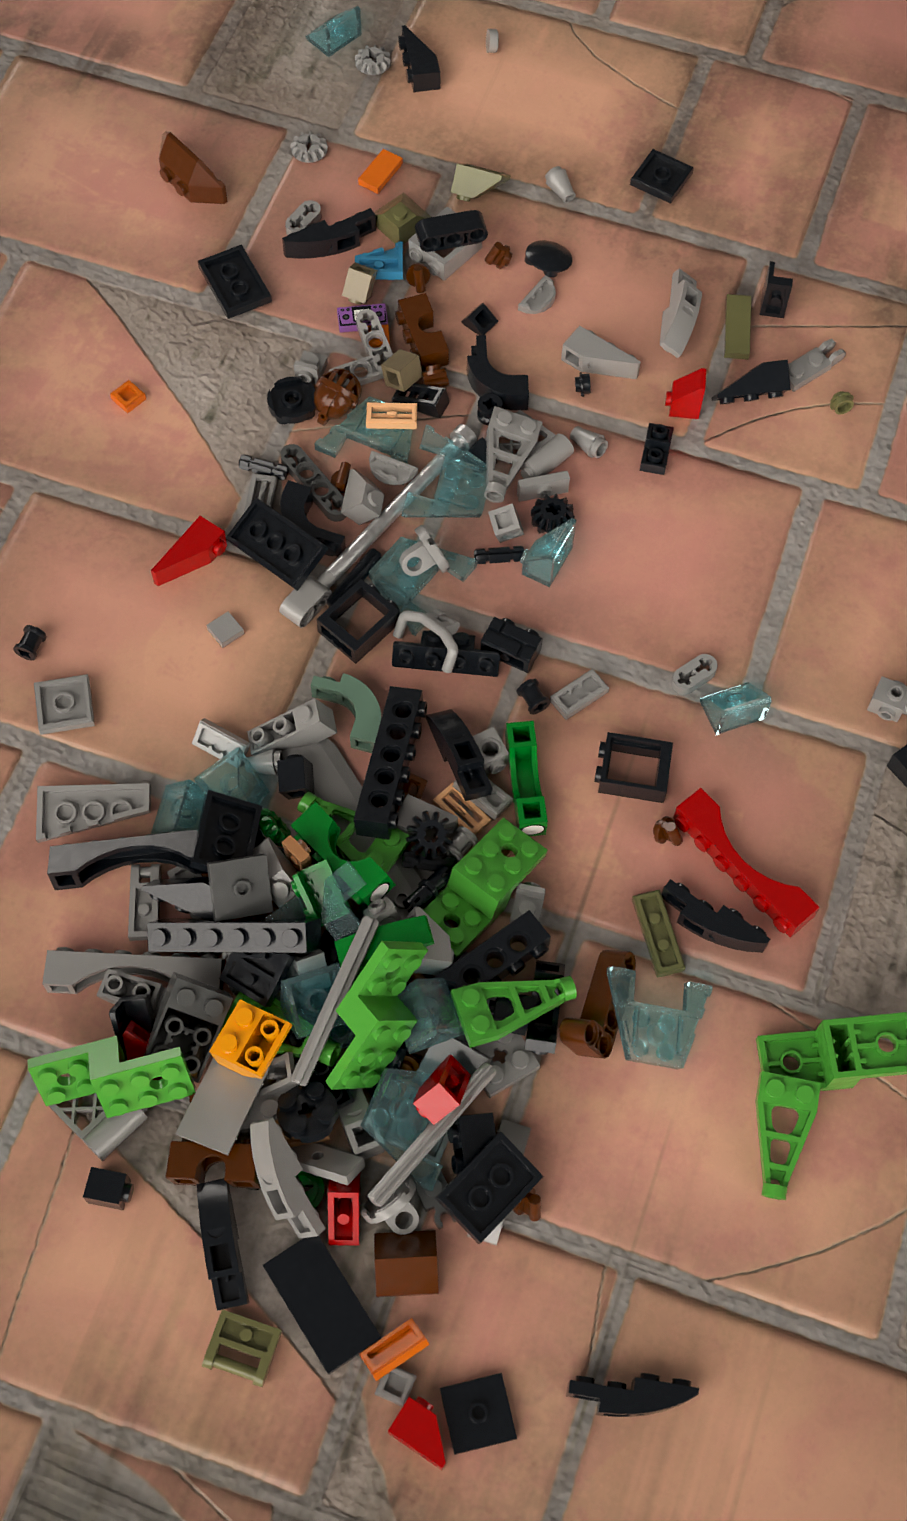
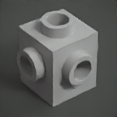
[867,676,907,722]

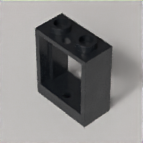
[317,579,400,664]
[594,732,673,803]

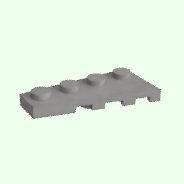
[36,783,151,843]

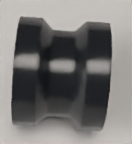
[477,393,502,426]

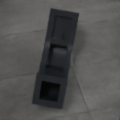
[467,335,529,410]
[280,480,346,557]
[525,960,565,1055]

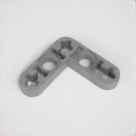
[328,309,393,388]

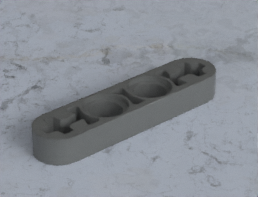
[280,444,346,522]

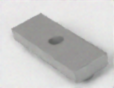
[290,1143,365,1185]

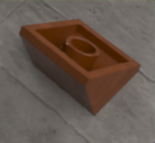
[374,1230,439,1298]

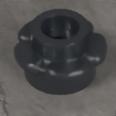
[575,372,591,397]

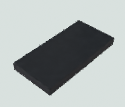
[226,498,329,591]
[263,1235,382,1375]

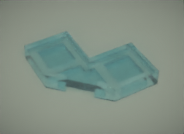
[321,861,367,941]

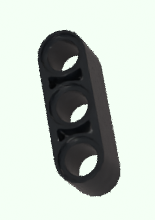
[415,210,488,252]

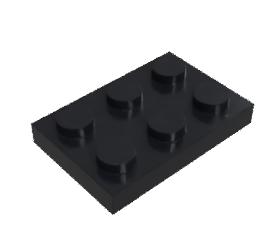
[198,244,272,319]
[189,789,262,872]
[435,1132,544,1244]

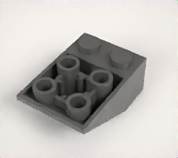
[144,972,233,1083]

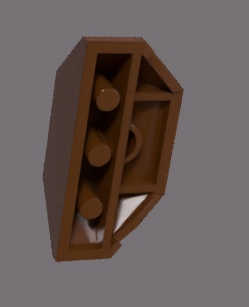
[159,131,228,204]

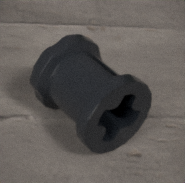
[13,625,47,661]
[516,679,551,715]

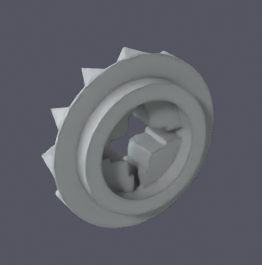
[355,44,391,75]
[291,131,328,163]

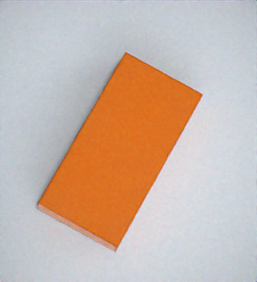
[358,149,403,194]
[359,1318,429,1381]

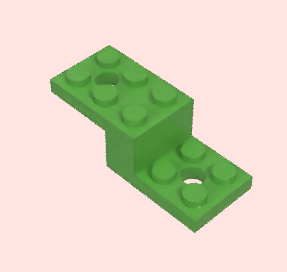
[423,817,548,962]
[325,941,428,1090]
[756,1012,907,1091]
[27,1036,196,1118]

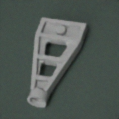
[484,406,542,503]

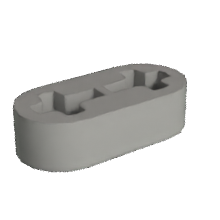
[285,200,321,236]
[671,654,717,695]

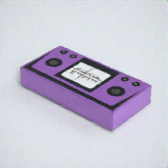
[337,303,388,333]

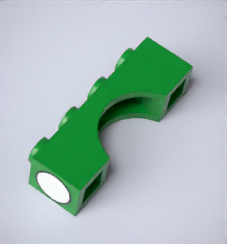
[505,721,548,836]
[290,802,396,906]

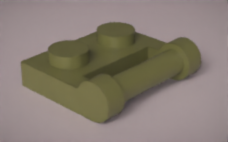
[202,1309,282,1387]

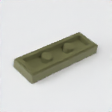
[724,294,751,360]
[632,889,685,978]

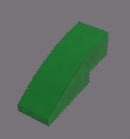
[334,915,435,970]

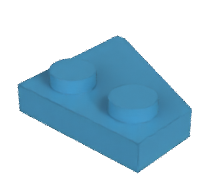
[355,242,403,280]

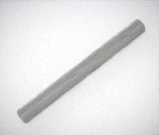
[291,916,379,1086]
[368,1062,496,1207]

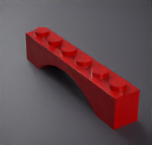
[673,787,820,938]

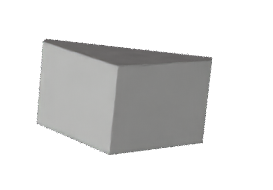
[257,1052,298,1097]

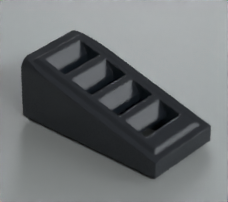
[392,383,449,418]

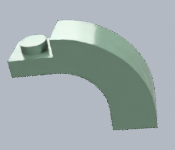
[311,673,382,753]

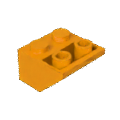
[209,999,293,1079]

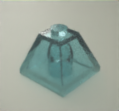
[520,518,576,587]
[193,747,270,805]

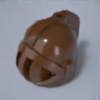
[314,369,362,426]

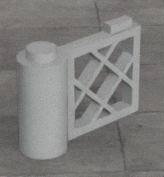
[485,410,574,479]
[49,1075,148,1161]

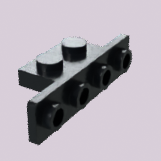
[392,630,500,677]

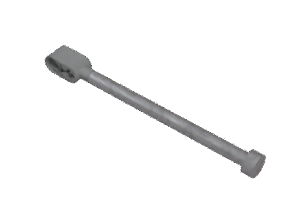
[279,424,477,628]

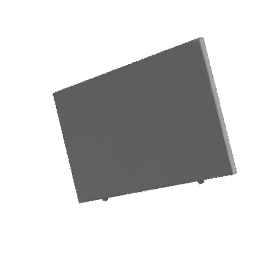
[175,1058,270,1155]

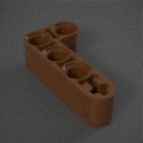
[559,950,636,1059]

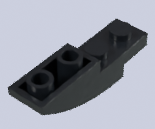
[282,208,376,259]
[426,709,493,801]
[661,879,771,953]
[197,1178,250,1311]
[566,1373,699,1417]

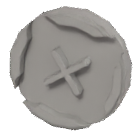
[399,525,451,576]
[360,1175,419,1235]

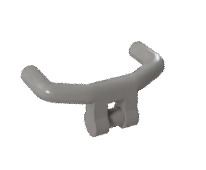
[393,609,460,673]

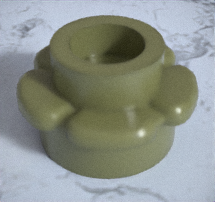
[830,391,854,414]

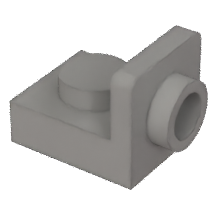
[294,350,328,385]
[510,882,546,923]
[362,896,402,926]

